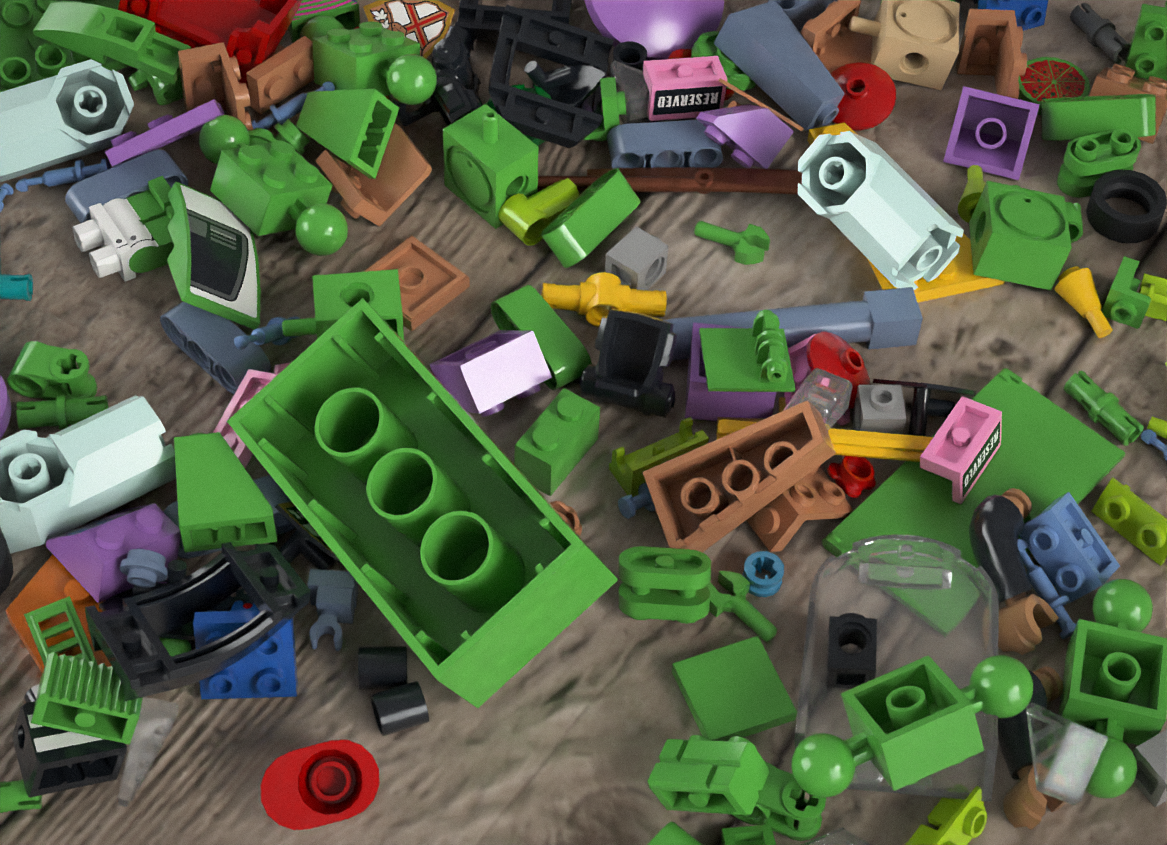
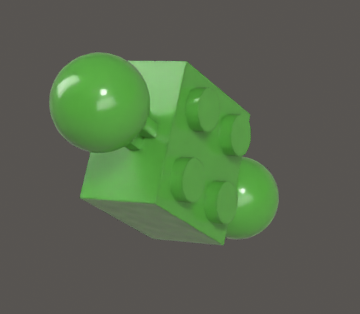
[300,16,437,105]
[199,115,348,256]
[1057,579,1167,799]
[791,655,1033,798]

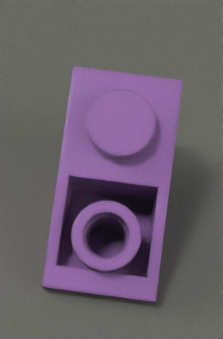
[696,104,794,169]

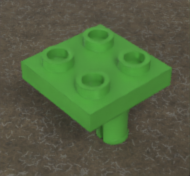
[1124,1,1167,81]

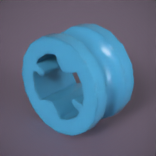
[742,551,784,597]

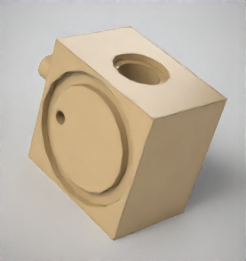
[849,0,960,91]

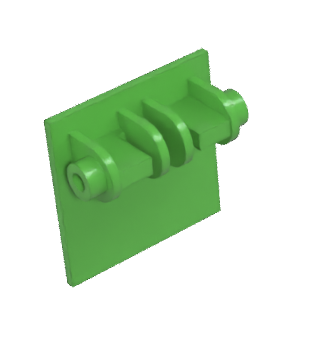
[699,310,795,392]

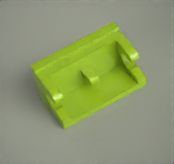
[609,417,709,497]

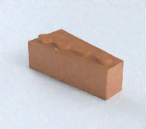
[642,400,836,553]

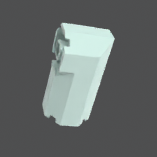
[0,59,134,182]
[798,131,964,290]
[0,395,176,554]

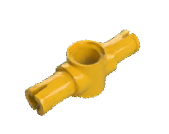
[541,272,667,327]

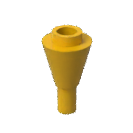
[1054,266,1113,338]

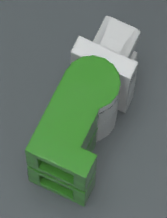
[72,176,175,282]

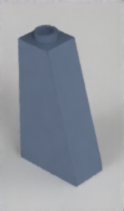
[713,0,845,130]

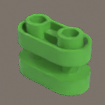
[1057,129,1141,198]
[618,546,711,624]

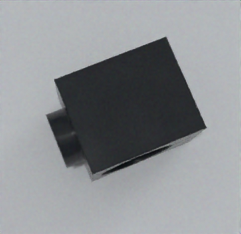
[826,613,877,689]

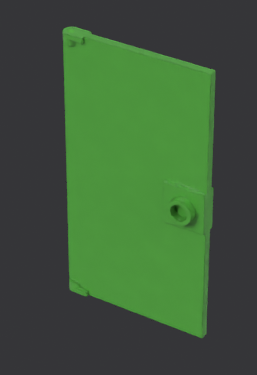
[822,368,1125,639]

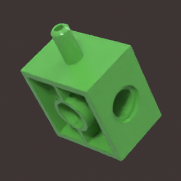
[443,104,539,229]
[969,181,1072,290]
[282,269,404,341]

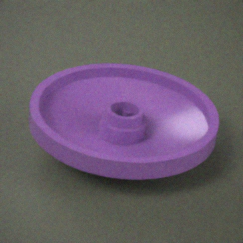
[584,0,724,61]

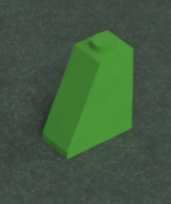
[296,89,399,179]
[174,432,277,553]

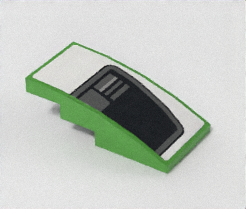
[167,181,261,329]

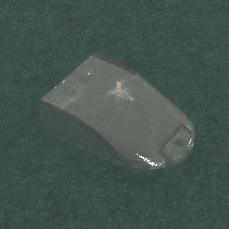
[795,534,999,802]

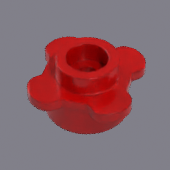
[827,456,876,498]

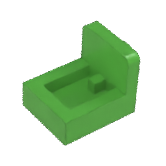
[583,77,627,141]

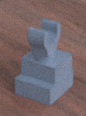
[308,569,359,651]

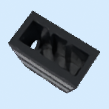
[13,684,128,798]

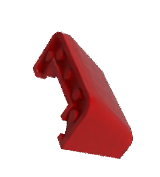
[118,0,302,89]

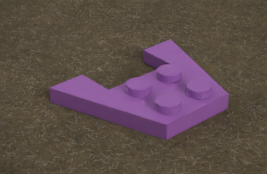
[105,99,226,166]

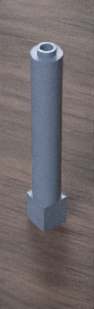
[662,287,923,361]

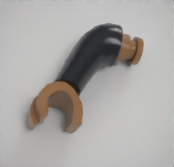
[969,488,1059,655]
[993,666,1075,830]

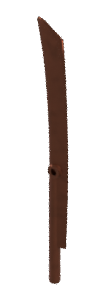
[538,167,802,195]

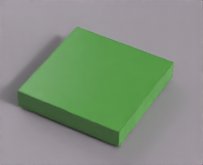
[672,636,797,741]

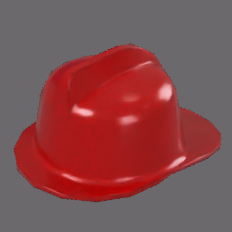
[260,739,380,830]

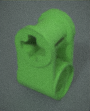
[7,341,98,400]
[732,761,826,841]

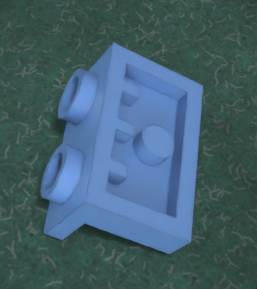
[1019,492,1120,603]

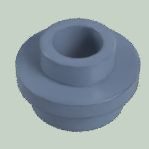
[119,549,168,587]

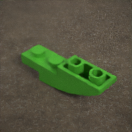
[33,2,191,84]

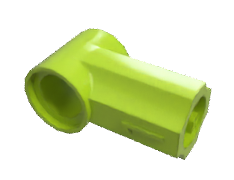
[498,178,580,246]

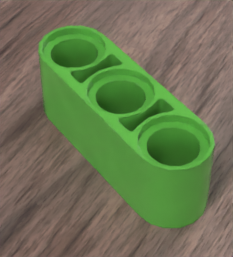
[1041,94,1156,141]
[541,168,641,268]
[490,285,592,390]

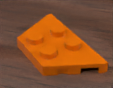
[5,554,112,674]

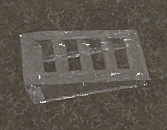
[783,368,852,431]
[116,697,179,807]

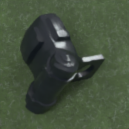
[393,37,483,126]
[579,309,677,418]

